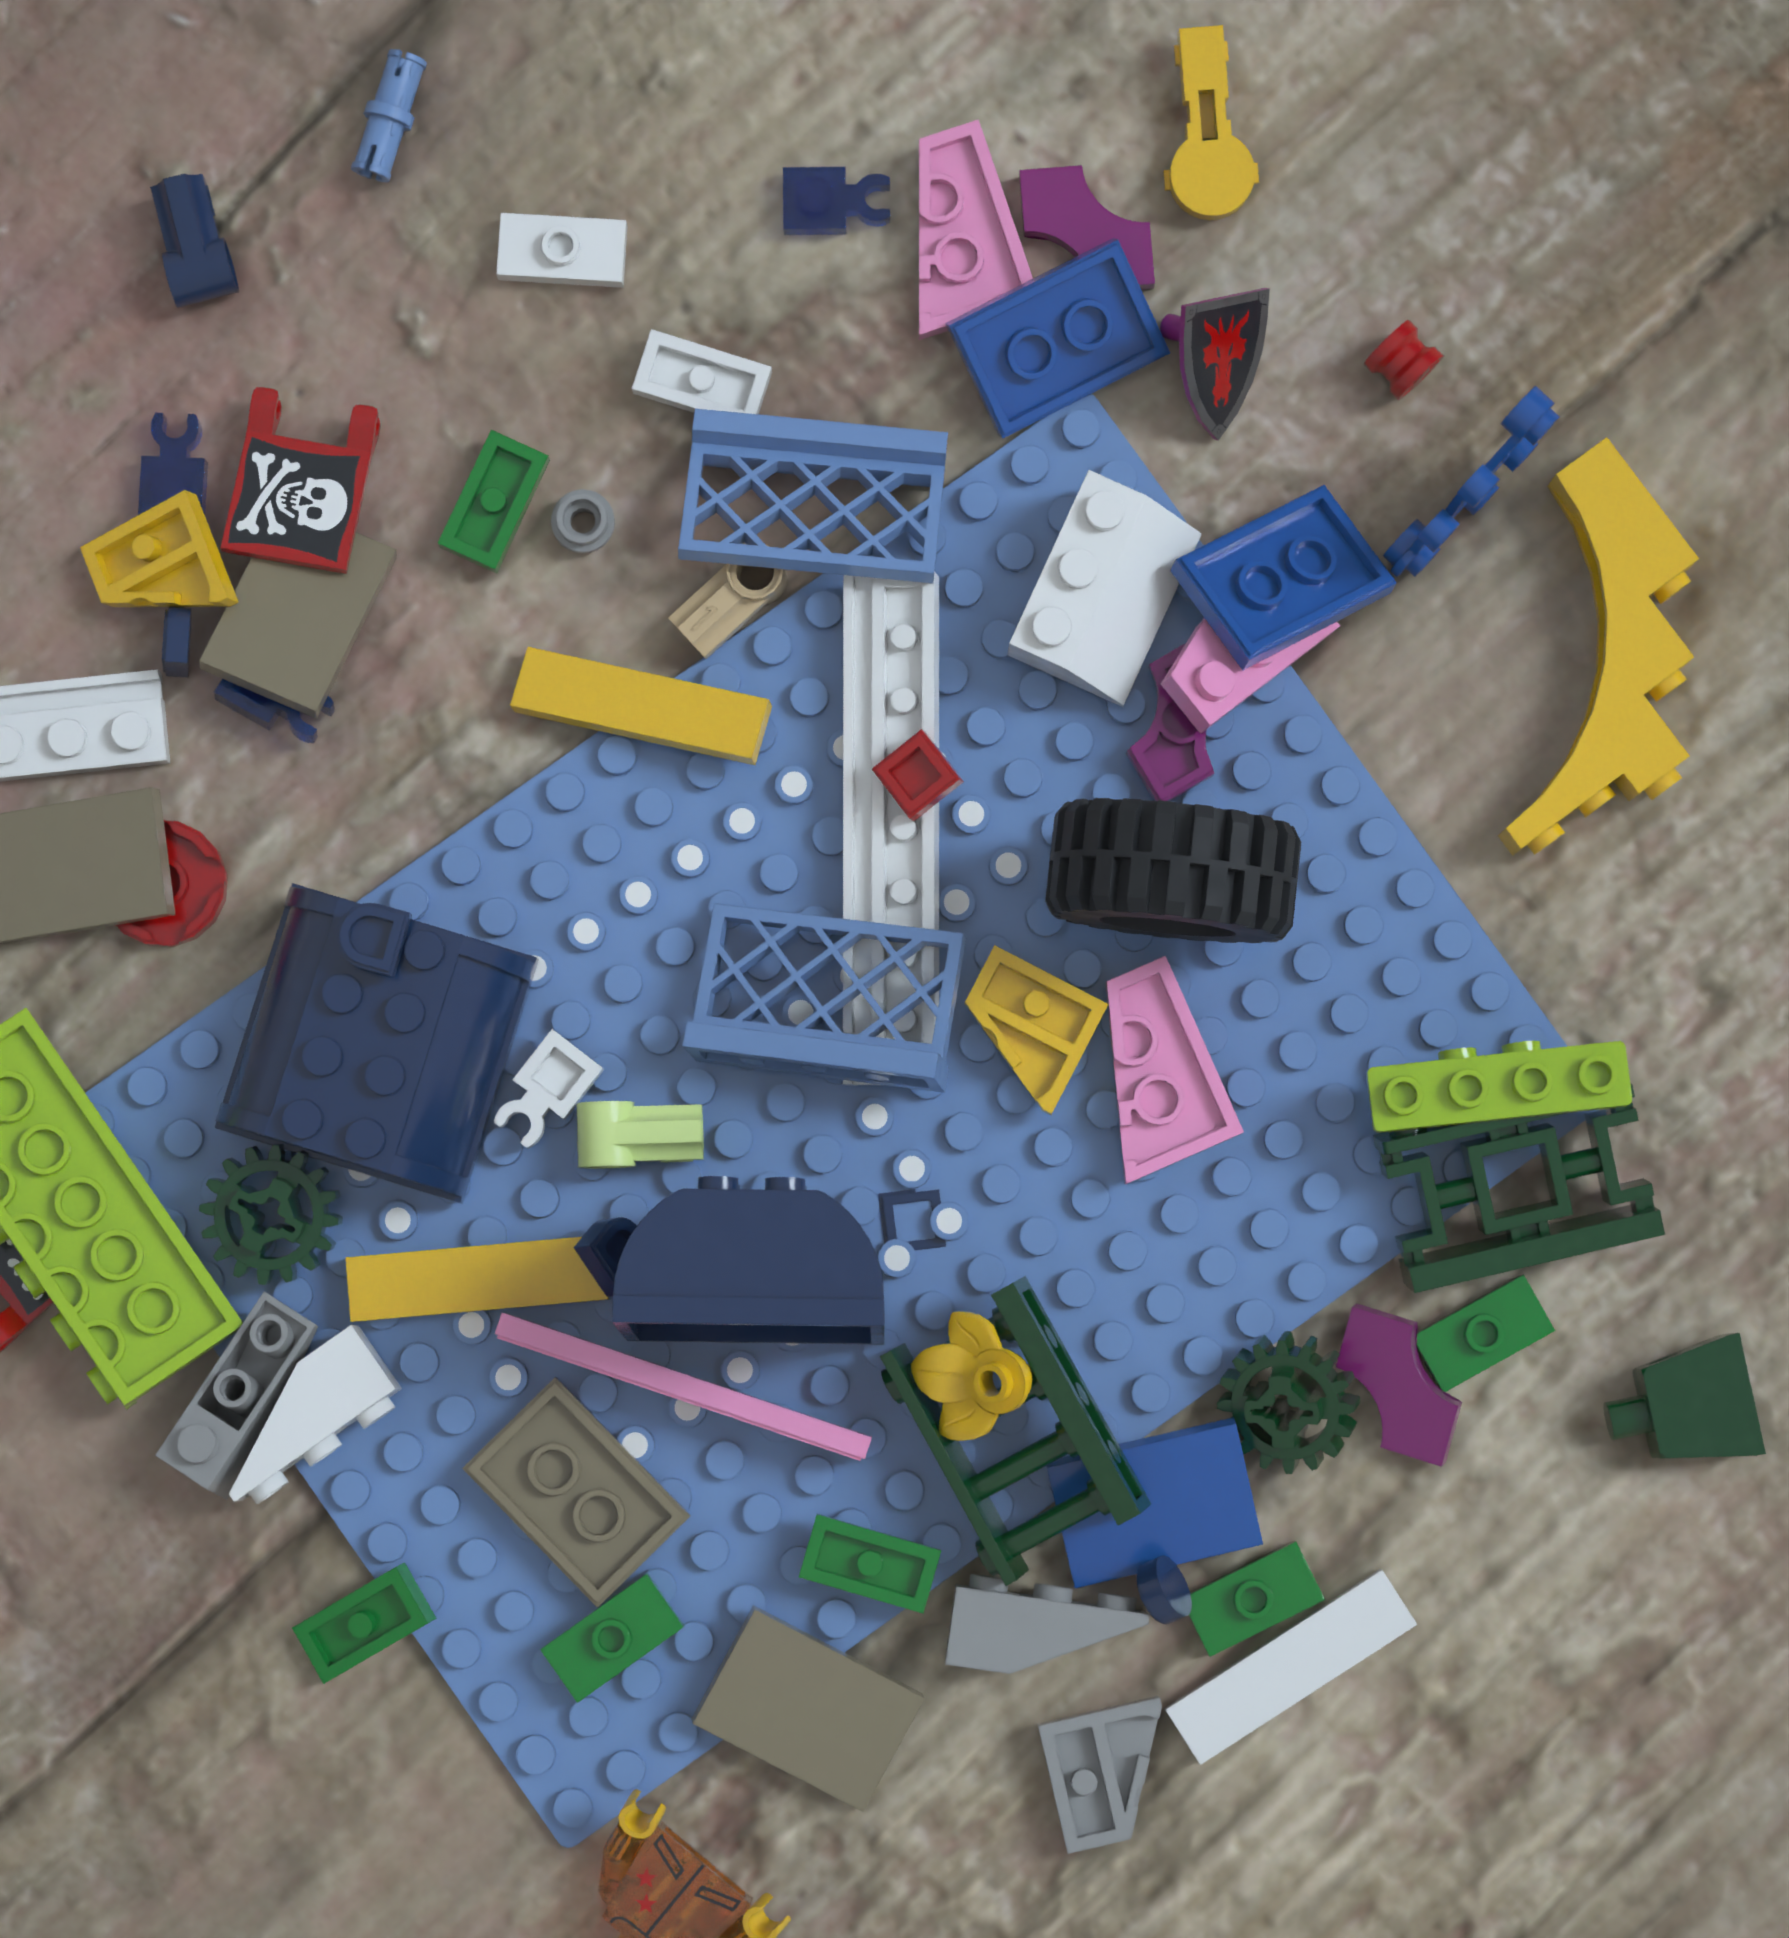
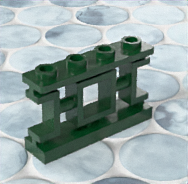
[1373,1083,1665,1293]

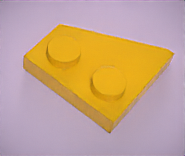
[80,490,239,607]
[964,945,1109,1115]

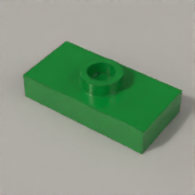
[438,430,550,573]
[1417,1274,1555,1392]
[799,1514,941,1614]
[1188,1541,1325,1657]
[292,1562,437,1684]
[540,1573,685,1703]

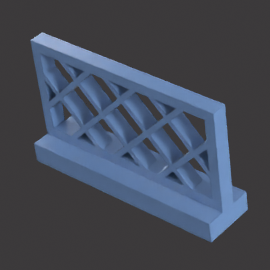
[678,408,948,583]
[682,903,967,1093]

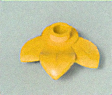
[911,1311,1032,1441]

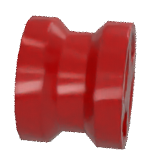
[1364,320,1444,400]

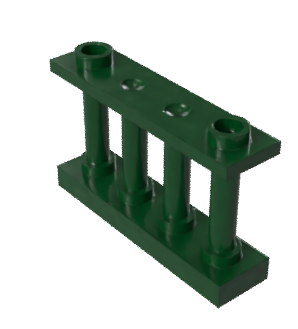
[880,1276,1151,1586]

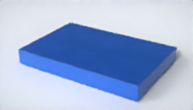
[945,238,1170,439]
[1170,485,1397,670]
[1046,1417,1263,1588]

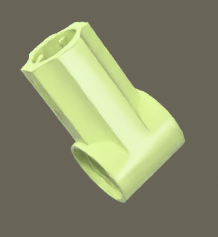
[576,1101,704,1169]

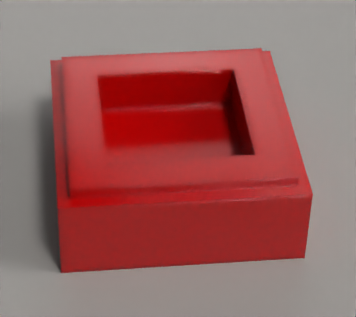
[872,729,964,821]

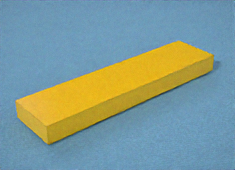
[510,647,772,765]
[345,1237,609,1322]

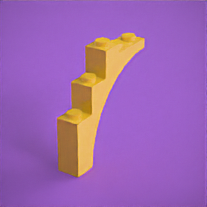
[1498,437,1699,856]

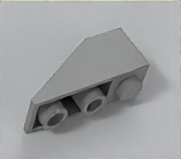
[155,1291,318,1500]
[945,1574,1150,1674]

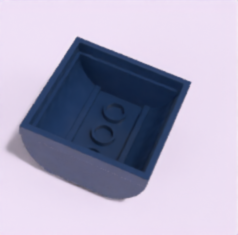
[215,883,539,1204]
[612,1176,885,1345]

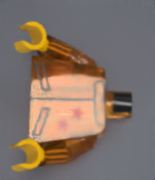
[598,1789,791,1938]

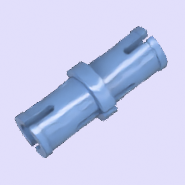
[351,49,427,183]

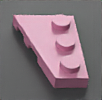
[919,119,1033,340]
[1161,618,1340,734]
[1106,956,1244,1185]

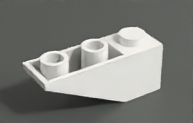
[229,1325,402,1504]

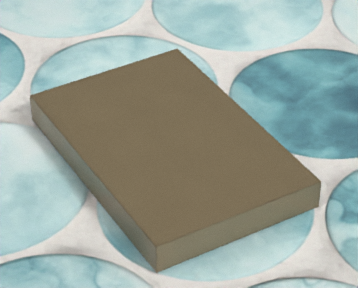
[199,532,397,719]
[0,787,175,944]
[462,1377,691,1608]
[691,1605,925,1812]

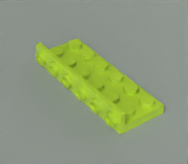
[0,1008,243,1410]

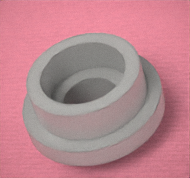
[551,489,615,553]

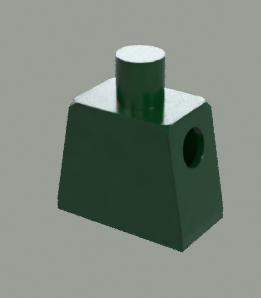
[1603,1333,1766,1459]

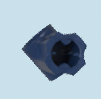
[150,174,239,308]

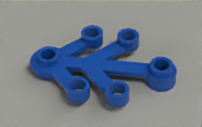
[1383,386,1560,578]

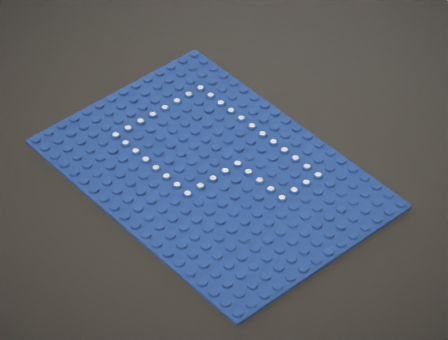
[85,394,1600,1848]

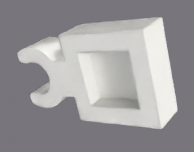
[494,1029,604,1149]

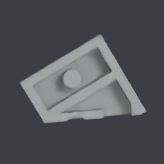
[1037,1696,1162,1854]

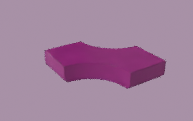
[1019,165,1155,290]
[1126,643,1214,801]
[1336,1303,1462,1467]

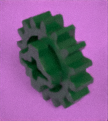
[199,1144,343,1285]
[1217,1331,1360,1474]

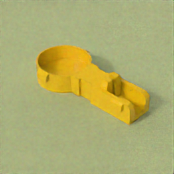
[1163,25,1259,220]

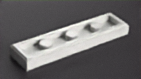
[1164,1569,1417,1765]

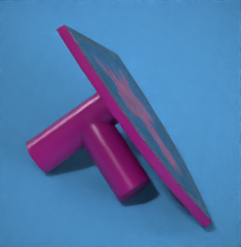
[1160,288,1270,441]

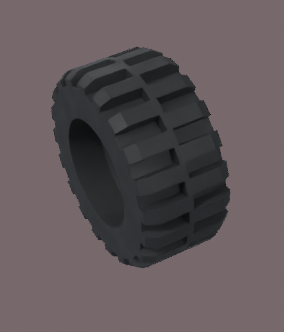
[1045,798,1302,943]

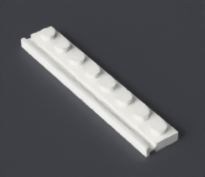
[843,572,939,1086]
[0,669,170,782]

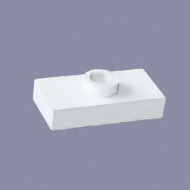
[496,213,628,288]
[632,329,772,414]

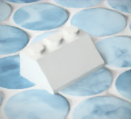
[1007,470,1202,707]

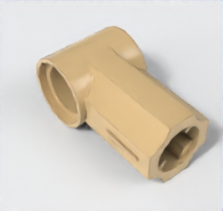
[668,544,788,659]

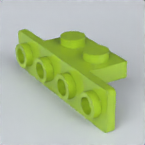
[1366,1041,1632,1133]

